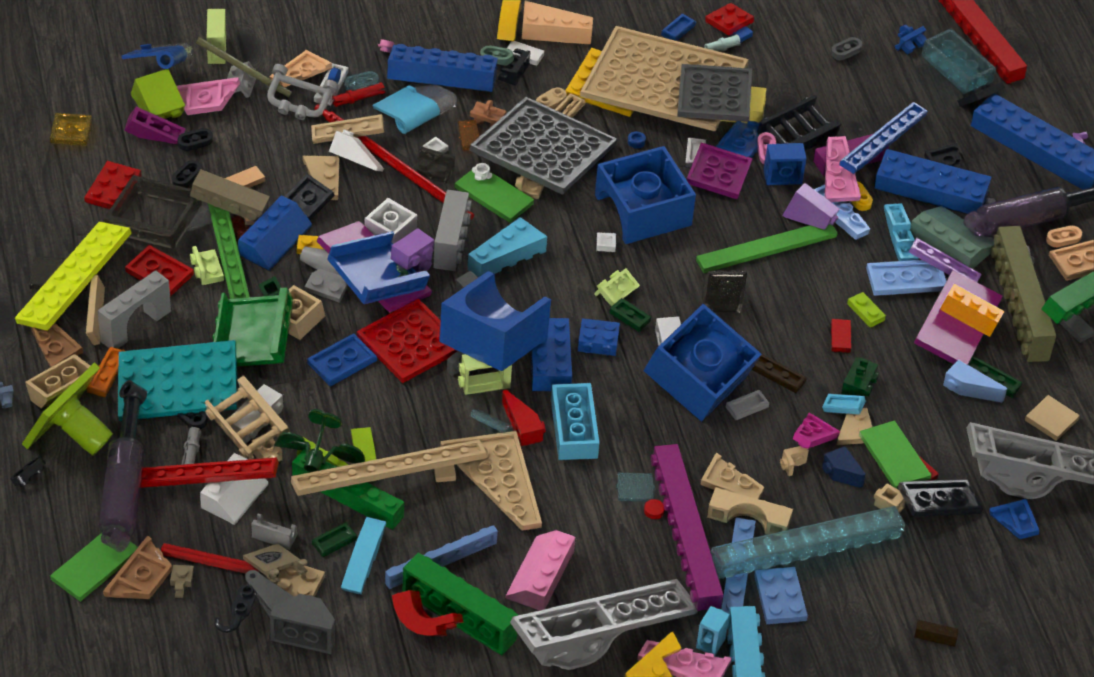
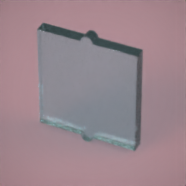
[616,473,655,502]

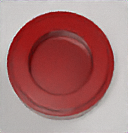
[644,499,664,519]

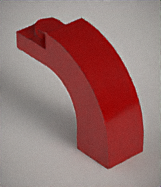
[392,590,463,636]

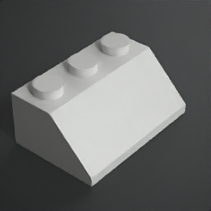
[200,453,269,525]

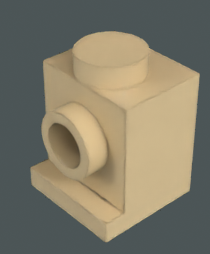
[252,435,282,462]
[873,484,905,520]

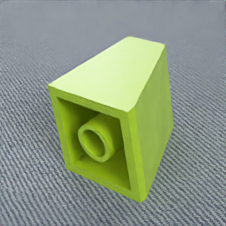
[131,69,185,119]

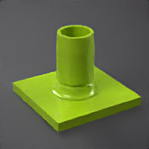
[22,362,113,456]

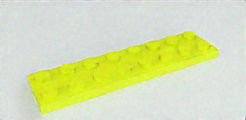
[15,222,132,331]

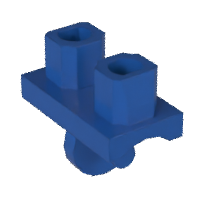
[895,25,928,55]

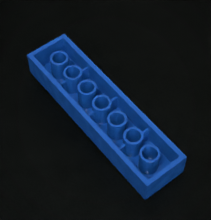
[971,93,1094,190]

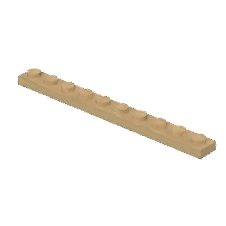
[291,439,487,496]

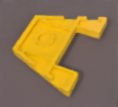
[625,632,681,677]

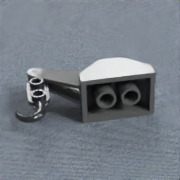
[215,570,335,654]

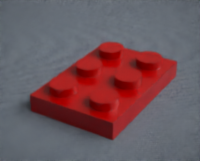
[84,161,142,212]
[125,245,194,297]

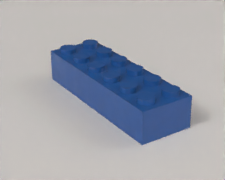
[387,44,498,92]
[875,149,991,217]

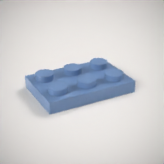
[754,567,808,625]

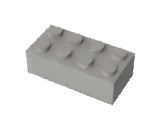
[434,190,472,271]

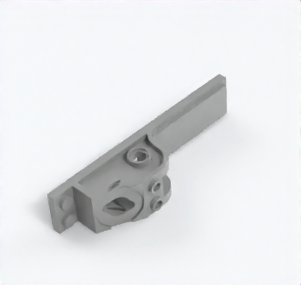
[966,422,1094,499]
[510,579,698,670]

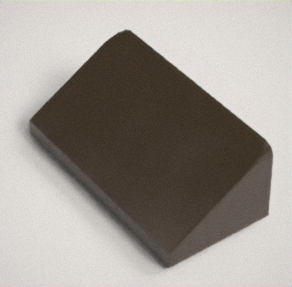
[914,620,958,647]

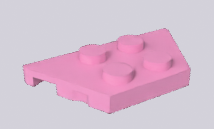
[177,77,240,115]

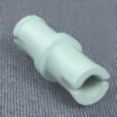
[705,34,741,52]

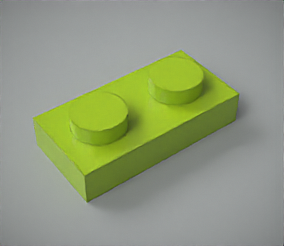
[847,292,886,328]

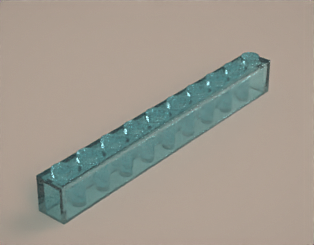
[711,506,905,579]

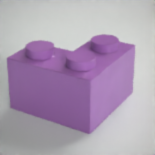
[390,228,434,272]

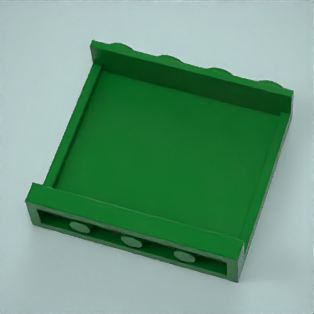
[213,288,293,366]

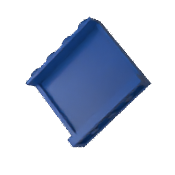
[327,231,430,304]

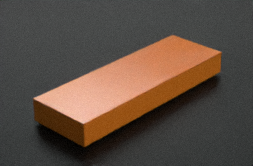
[87,347,124,397]

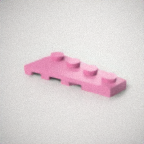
[825,136,861,202]

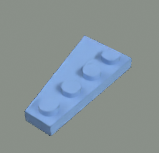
[814,185,870,240]

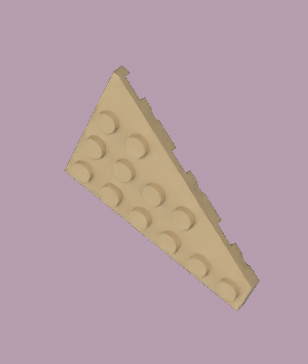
[440,431,542,531]

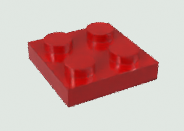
[705,3,754,36]

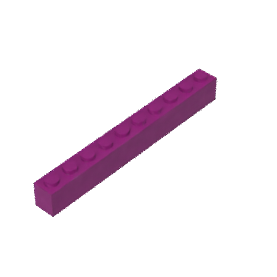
[651,444,723,611]

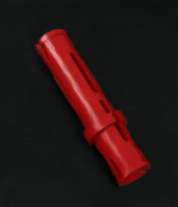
[332,82,385,107]

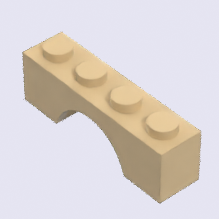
[707,487,793,539]

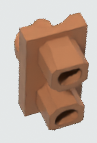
[470,100,506,127]

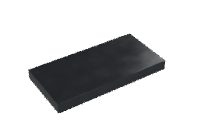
[898,480,983,517]

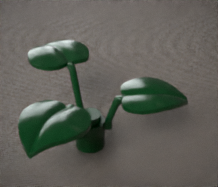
[274,409,365,472]

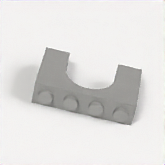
[98,270,171,349]

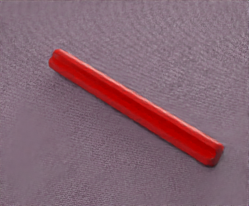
[161,543,260,574]

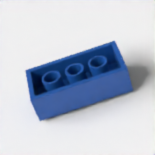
[530,318,572,391]

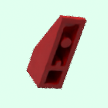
[502,390,546,446]

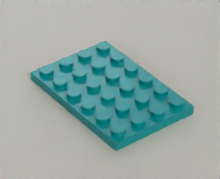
[118,340,237,421]

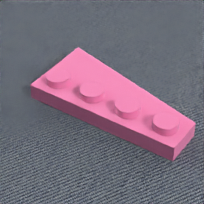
[637,640,732,677]

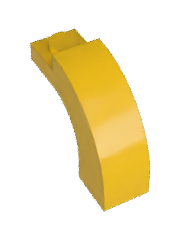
[497,0,522,41]

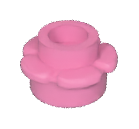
[378,39,394,53]

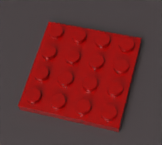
[357,298,458,383]

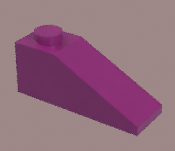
[124,106,185,144]

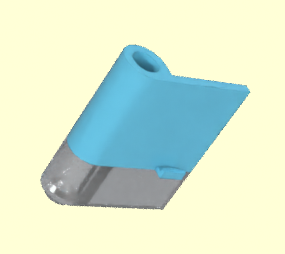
[373,82,457,134]

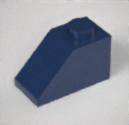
[822,446,866,488]

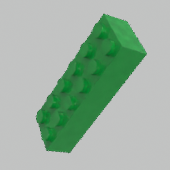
[402,552,518,656]

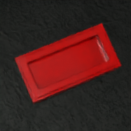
[831,319,851,353]

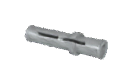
[181,427,202,465]

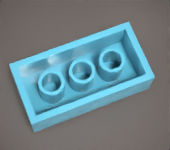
[551,383,599,460]

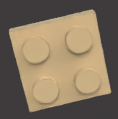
[274,565,325,597]

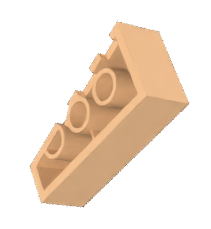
[522,1,593,44]

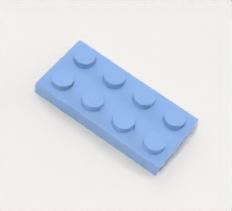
[866,260,946,296]

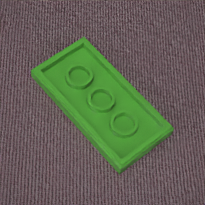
[455,170,534,223]
[859,420,931,489]
[50,527,138,602]

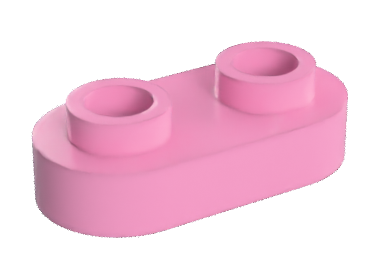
[757,132,776,164]

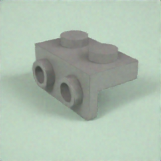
[227,61,256,98]

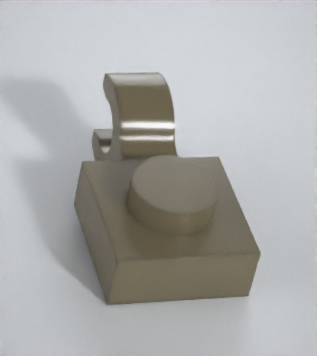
[170,565,194,598]

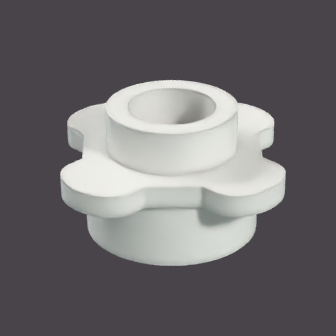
[472,163,492,180]

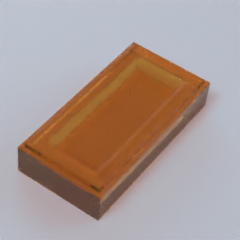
[458,120,479,151]

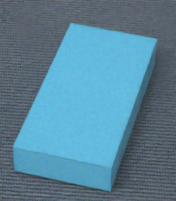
[822,394,866,414]

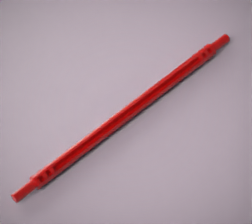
[314,104,474,220]

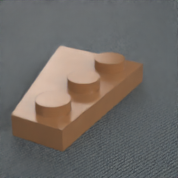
[31,323,83,368]

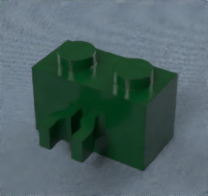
[841,357,879,397]

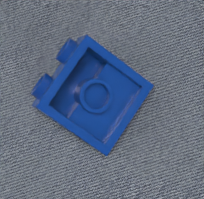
[578,318,620,356]

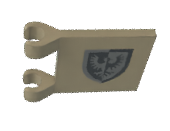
[243,544,308,583]

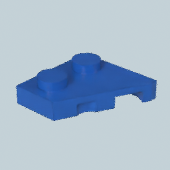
[989,499,1039,539]

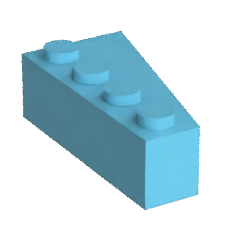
[467,217,547,278]
[727,606,765,677]

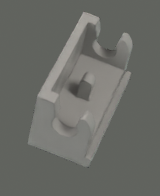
[251,514,298,550]

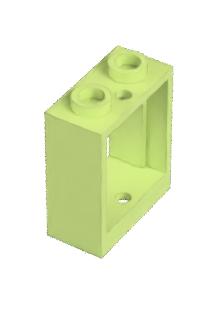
[207,9,226,64]
[458,354,512,395]

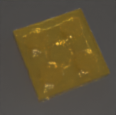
[50,113,92,146]

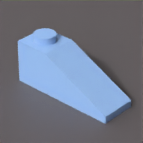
[943,360,1007,403]

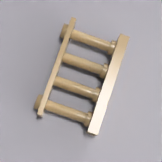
[205,376,290,460]

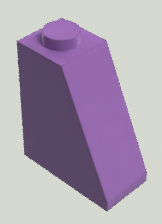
[782,183,840,230]

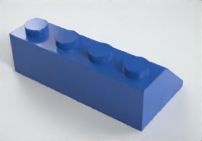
[238,195,312,271]

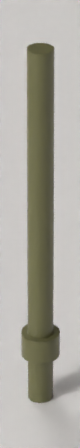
[196,37,292,98]

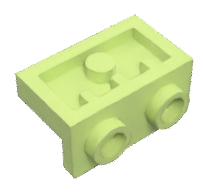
[190,246,224,285]
[594,268,640,306]

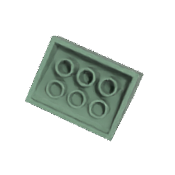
[910,206,994,269]

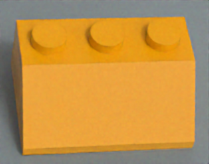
[940,284,1004,337]

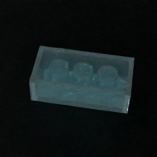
[922,28,996,94]

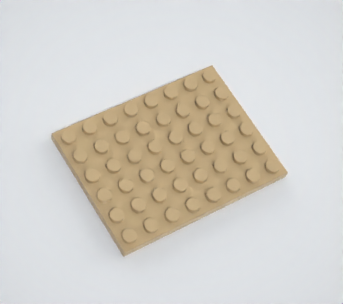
[580,26,748,132]

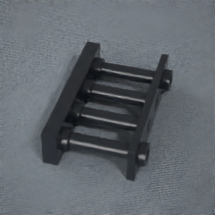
[757,95,841,151]

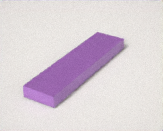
[909,238,981,282]

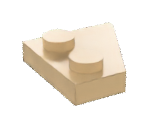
[837,408,872,445]

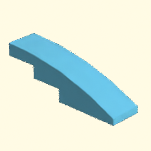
[884,203,919,261]
[341,517,386,595]

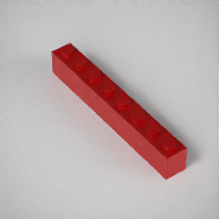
[938,0,1027,84]

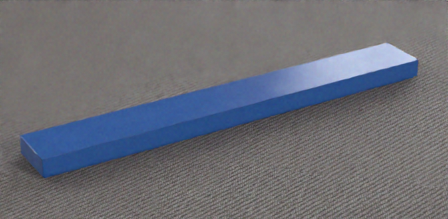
[839,102,928,174]

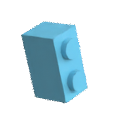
[696,606,730,657]

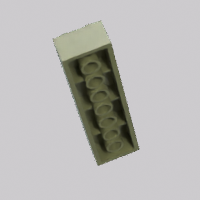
[991,226,1056,362]

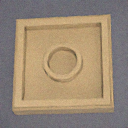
[1025,395,1080,441]

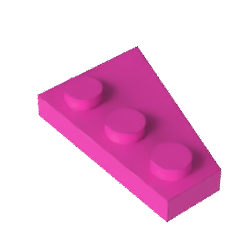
[793,412,840,449]

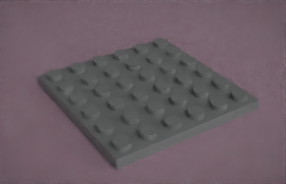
[469,97,617,195]

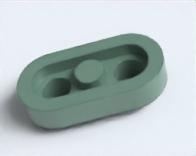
[480,46,514,66]

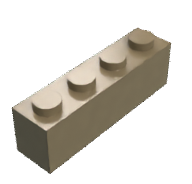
[190,169,270,222]

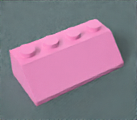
[505,530,575,610]

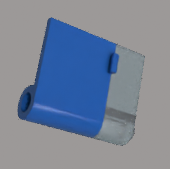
[122,43,193,69]

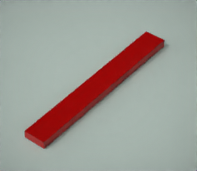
[123,457,279,489]

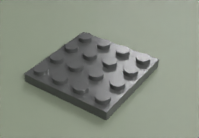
[677,64,752,122]

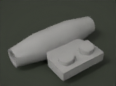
[300,246,347,303]

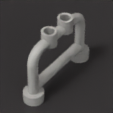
[267,64,339,120]

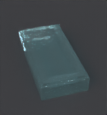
[470,409,513,433]

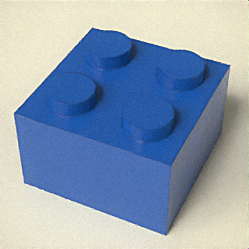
[763,143,807,185]

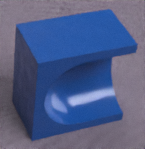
[595,146,696,244]
[439,271,551,371]
[643,304,762,422]

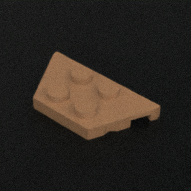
[103,536,172,599]

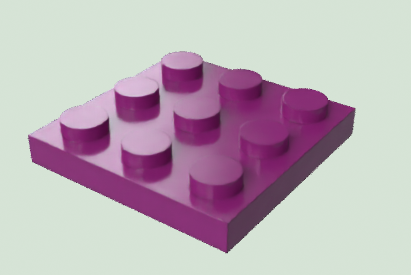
[686,143,752,199]

